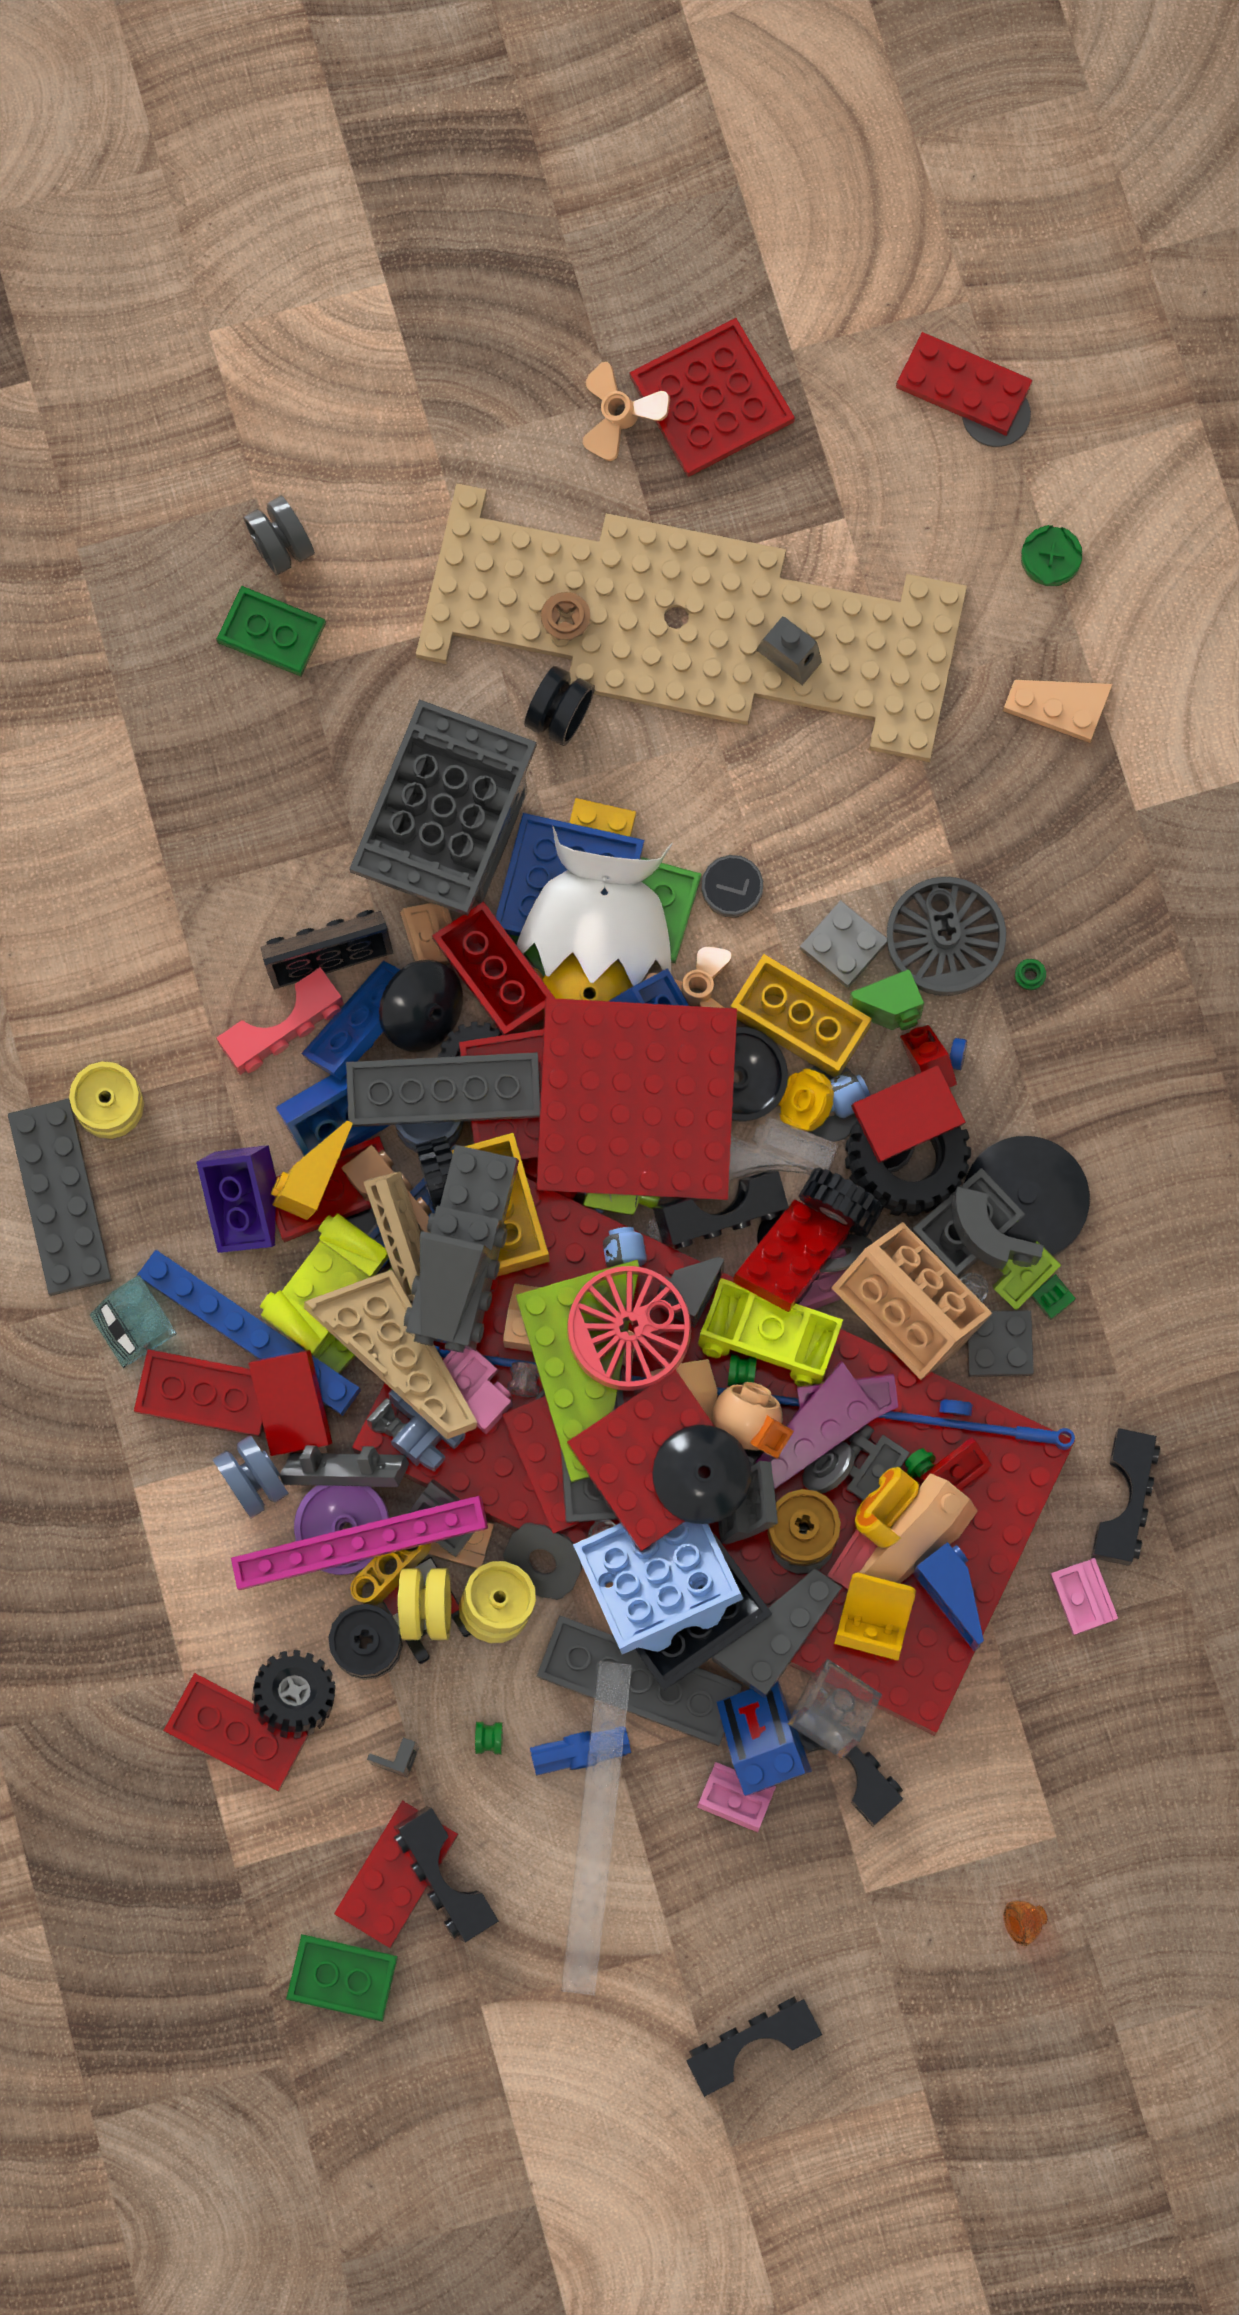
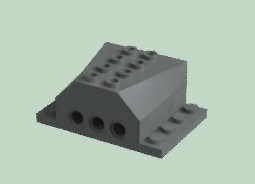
[349,699,537,916]

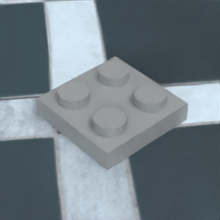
[800,900,887,989]

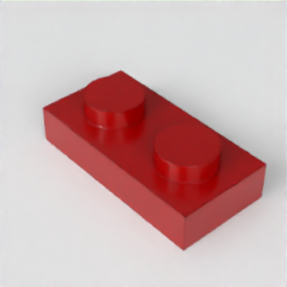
[920,1438,992,1490]

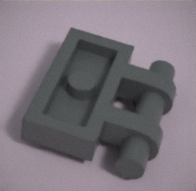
[847,1425,910,1501]

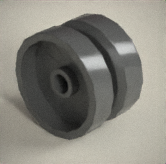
[243,495,315,575]

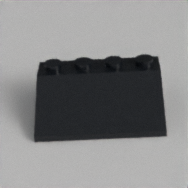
[260,910,394,989]
[634,1534,772,1691]

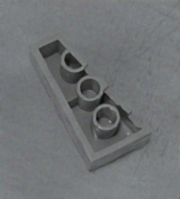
[712,1568,842,1698]

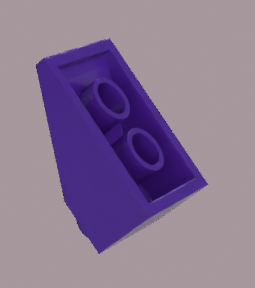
[196,1145,276,1253]

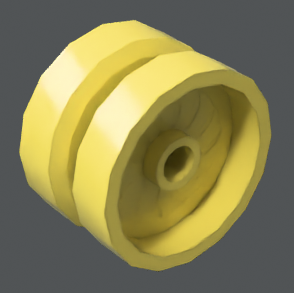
[69,1061,144,1139]
[459,1561,536,1643]
[398,1568,451,1640]

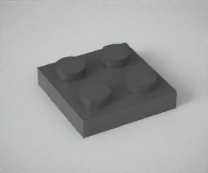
[967,1310,1034,1377]

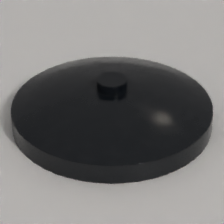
[964,1136,1090,1257]

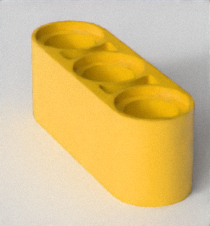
[350,1543,431,1606]

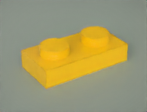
[569,798,636,837]

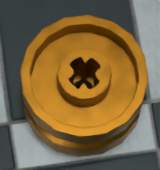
[767,1489,841,1566]

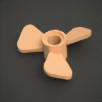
[583,362,670,461]
[645,947,737,1024]

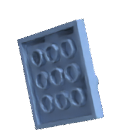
[573,1521,743,1655]

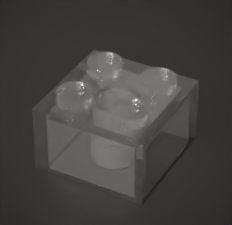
[787,1659,882,1759]

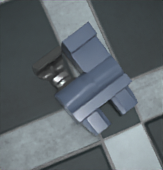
[367,1390,465,1471]

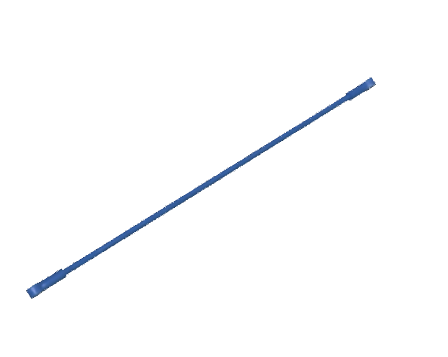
[435,1346,1075,1450]

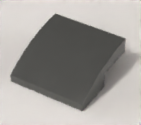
[718,1461,778,1544]

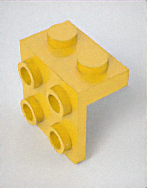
[834,1573,916,1660]

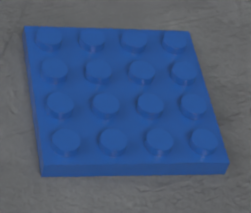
[496,813,644,936]

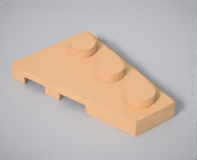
[1003,680,1113,743]

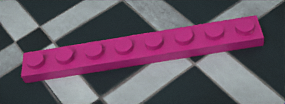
[231,1496,488,1590]

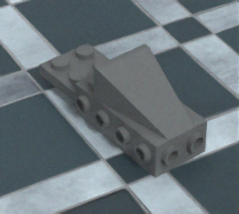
[404,1145,519,1353]

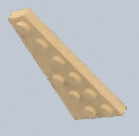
[304,1270,477,1439]

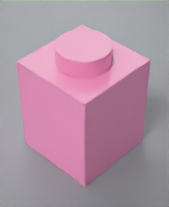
[467,1380,512,1434]

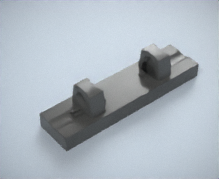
[280,1445,409,1487]

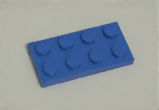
[301,960,400,1080]

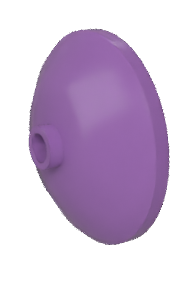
[294,1485,389,1575]

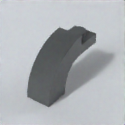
[951,1187,1044,1270]

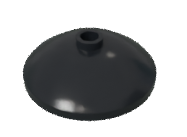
[379,960,463,1052]
[732,1027,788,1122]
[652,1425,751,1524]

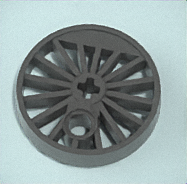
[887,877,1006,996]

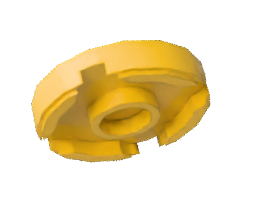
[778,1069,834,1133]

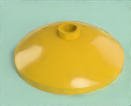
[542,952,633,1001]

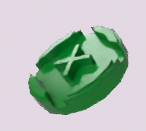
[1021,525,1082,586]

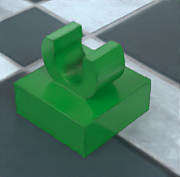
[1030,1274,1076,1320]

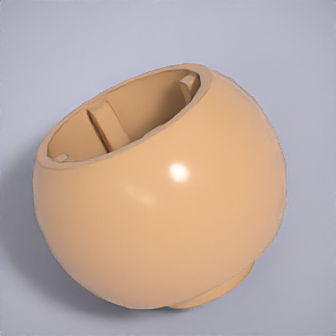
[712,1382,783,1451]

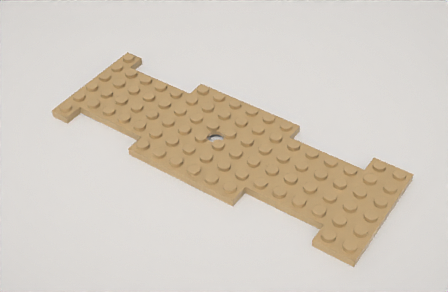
[416,483,967,762]

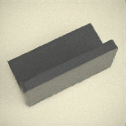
[367,1737,419,1778]

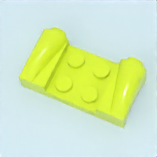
[260,1214,389,1356]
[698,1278,843,1386]

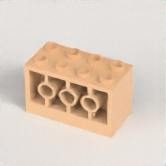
[831,1222,992,1380]

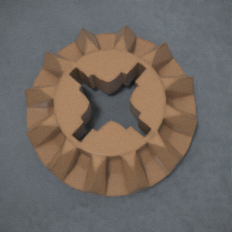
[541,592,590,641]

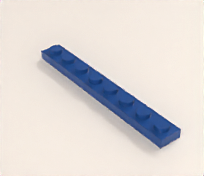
[137,1250,361,1416]

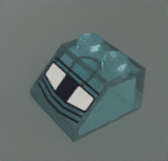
[89,1275,177,1368]

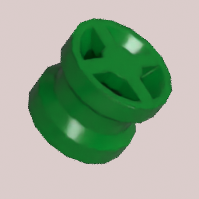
[727,1354,757,1387]
[475,1721,503,1755]

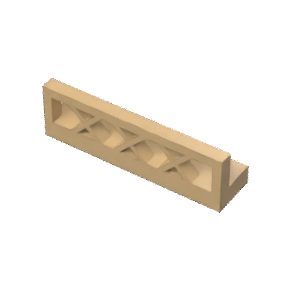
[364,1171,421,1301]

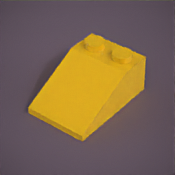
[271,1121,353,1220]

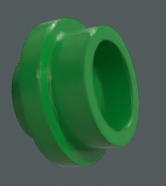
[1015,959,1046,990]
[905,1448,936,1478]

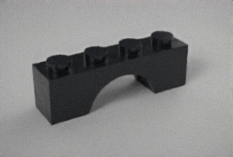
[652,1170,789,1249]
[1091,1428,1160,1566]
[793,1700,903,1827]
[393,1806,499,1943]
[686,1996,822,2097]

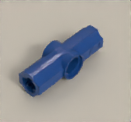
[530,1725,631,1776]

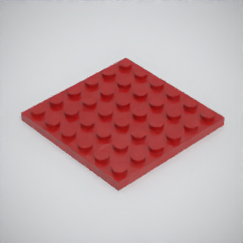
[536,998,737,1200]

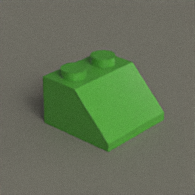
[849,969,924,1031]

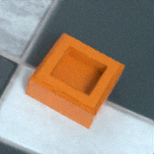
[750,1415,794,1459]

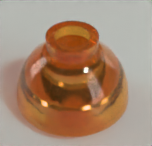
[1003,1901,1048,1946]

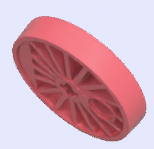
[567,1266,691,1391]

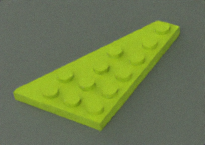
[516,1260,639,1483]

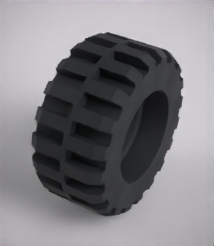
[845,1120,971,1217]

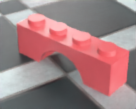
[216,967,344,1075]

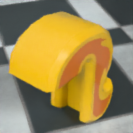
[855,1467,919,1548]

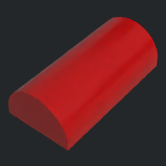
[432,901,555,1035]

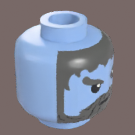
[830,1072,870,1118]
[603,1227,647,1268]

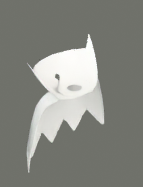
[516,826,673,986]

